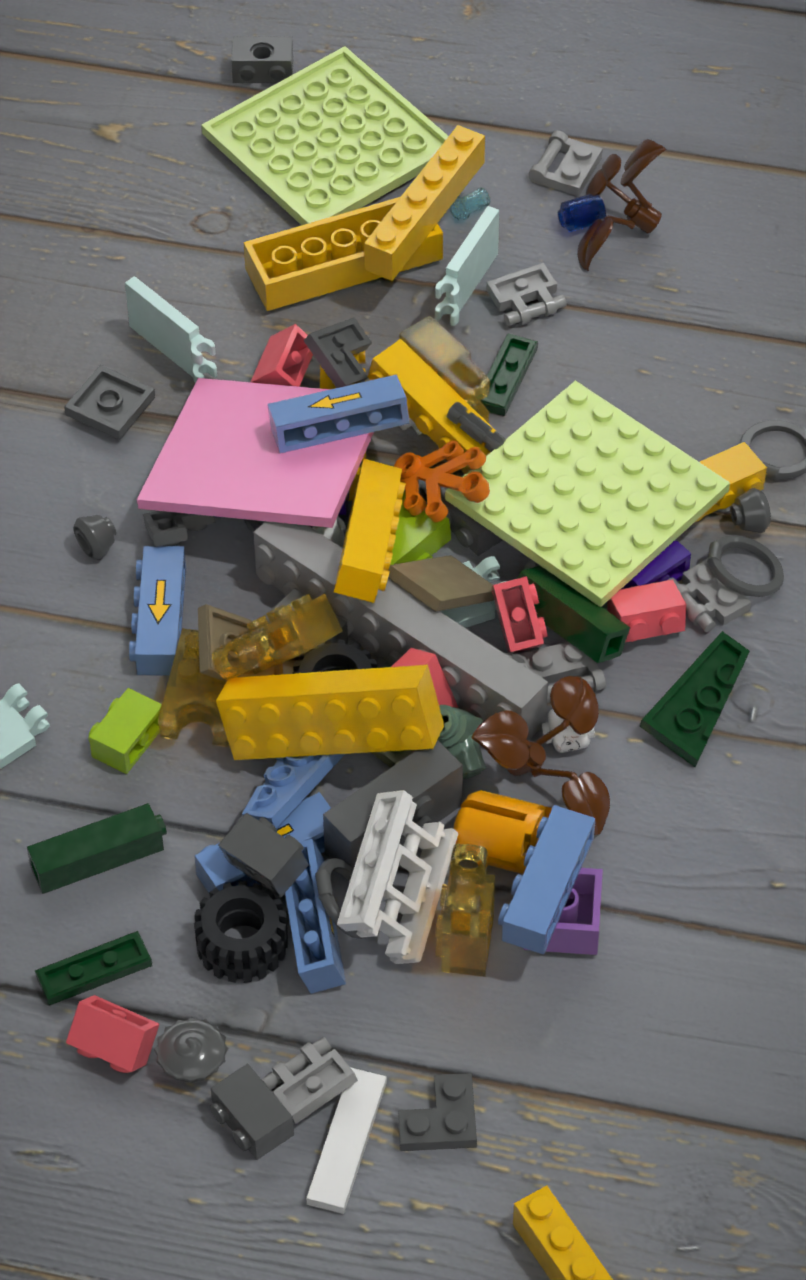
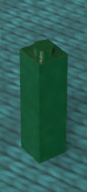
[517,566,630,663]
[27,803,167,894]

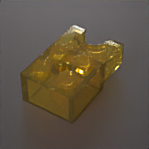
[399,315,490,423]
[212,593,343,680]
[158,628,230,747]
[435,844,495,977]

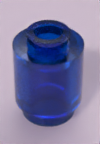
[557,194,606,232]

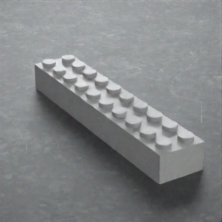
[254,521,548,741]

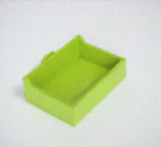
[389,492,452,568]

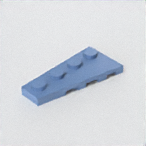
[242,754,345,829]

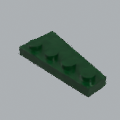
[640,631,750,767]

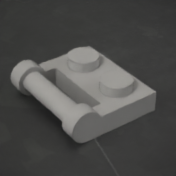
[528,130,603,197]
[520,642,606,703]

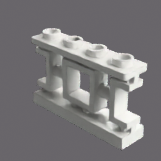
[337,790,458,964]

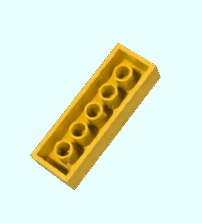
[243,197,443,311]
[216,665,444,760]

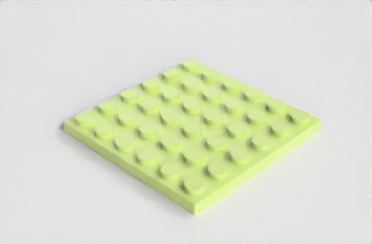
[201,46,448,225]
[445,380,730,607]

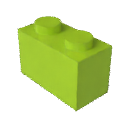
[88,688,165,775]

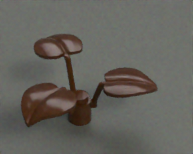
[577,139,667,271]
[471,676,610,836]

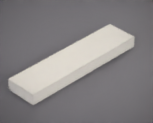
[306,1068,387,1214]

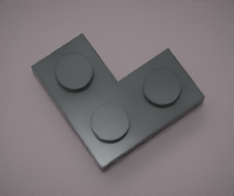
[304,317,372,388]
[143,511,216,547]
[398,1073,477,1151]

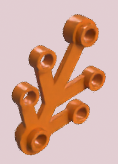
[394,440,490,522]

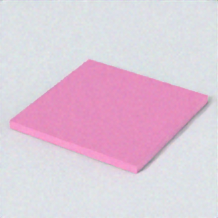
[137,378,374,528]

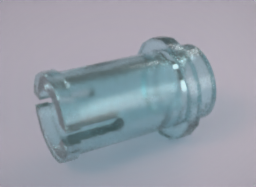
[450,187,490,220]

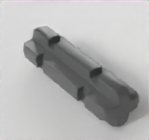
[447,402,506,452]

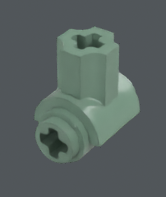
[438,705,486,779]

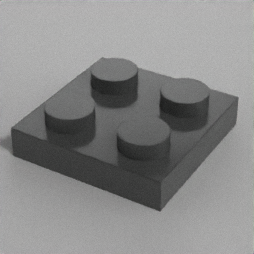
[64,364,155,440]

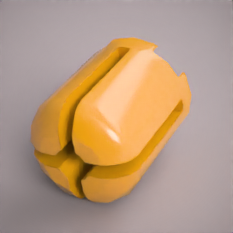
[454,790,552,874]

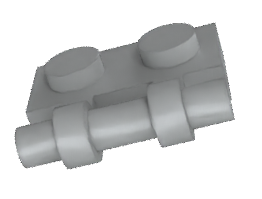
[486,263,567,326]
[668,560,751,632]
[261,1037,358,1124]

